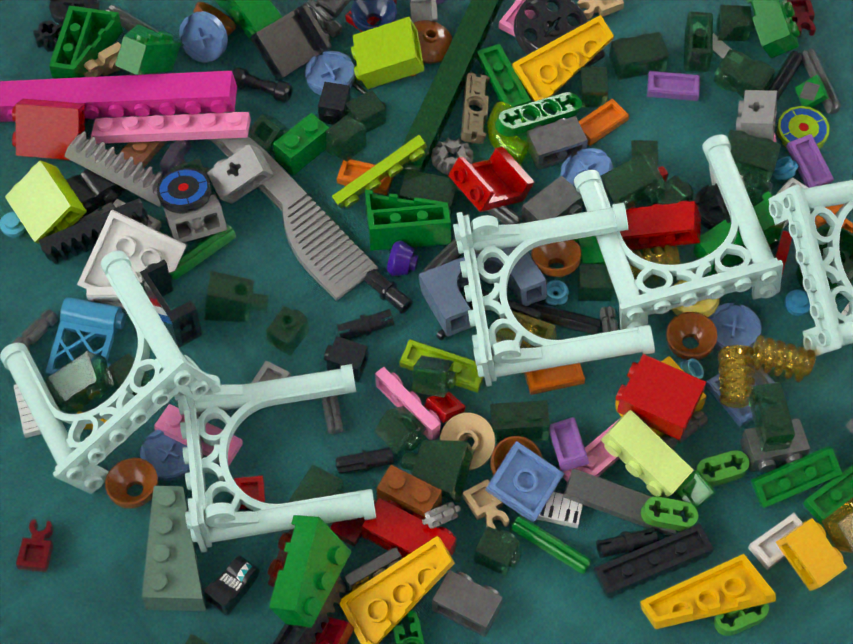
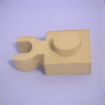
[577,0,624,19]
[84,42,121,77]
[462,479,509,534]

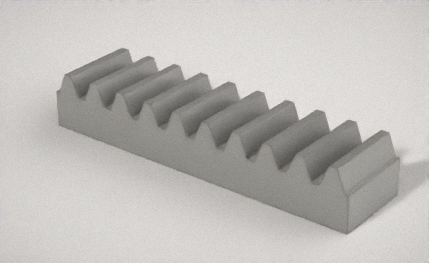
[64,131,162,207]

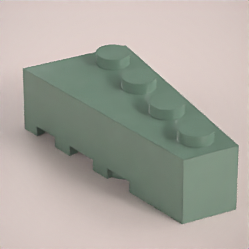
[142,486,206,611]

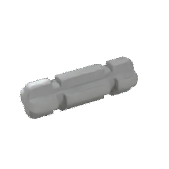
[422,502,460,529]

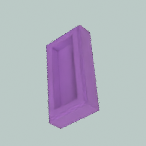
[647,71,700,101]
[786,134,834,188]
[547,417,589,472]

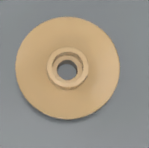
[440,413,496,470]

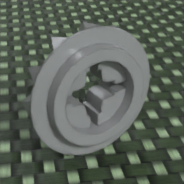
[432,137,473,175]

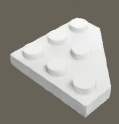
[77,210,187,289]

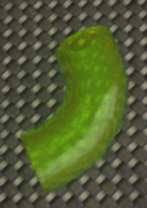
[487,102,529,165]

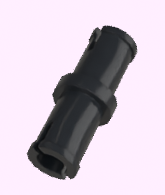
[337,309,395,339]
[596,527,658,559]

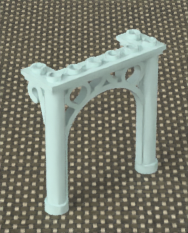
[574,135,783,330]
[768,180,853,358]
[453,203,655,387]
[0,251,217,494]
[174,364,376,552]

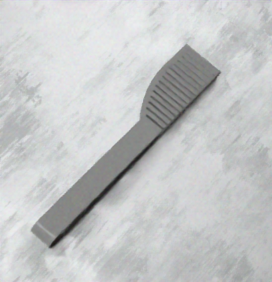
[186,112,378,301]

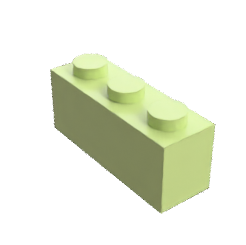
[600,410,693,498]

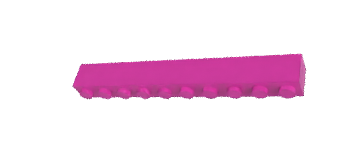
[0,71,237,122]

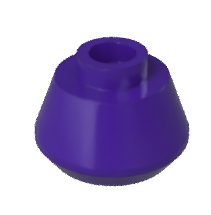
[387,240,419,276]

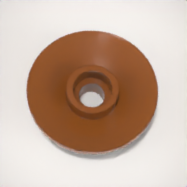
[414,20,452,63]

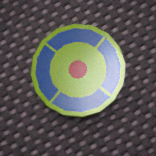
[776,106,830,149]

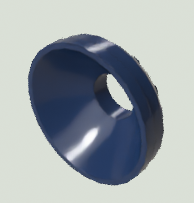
[351,0,397,32]

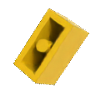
[776,518,847,591]

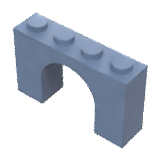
[419,247,547,337]

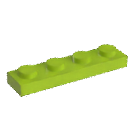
[332,135,427,208]

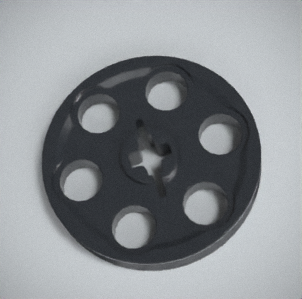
[514,0,588,55]

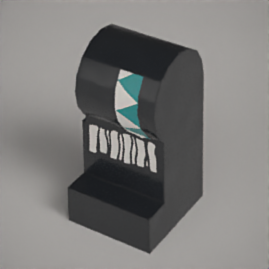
[204,555,260,617]

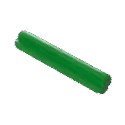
[169,225,236,280]
[512,516,591,574]

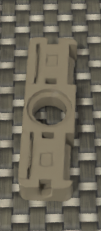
[461,73,489,144]

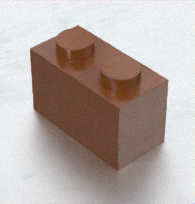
[376,465,442,518]

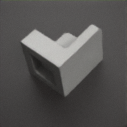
[410,0,437,23]

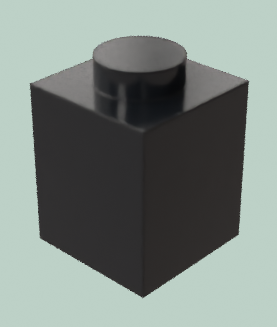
[318,82,351,125]
[324,336,369,382]

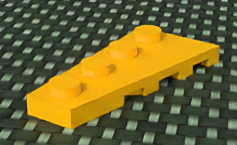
[512,15,614,102]
[339,536,455,644]

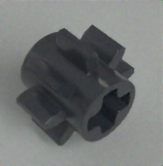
[33,20,62,52]

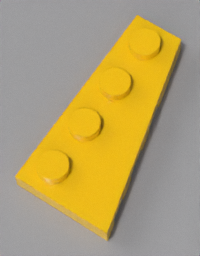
[640,554,776,630]

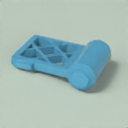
[45,297,126,386]

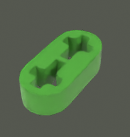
[696,450,749,487]
[641,497,698,531]
[714,603,769,636]

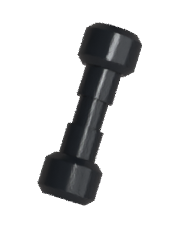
[232,67,293,103]

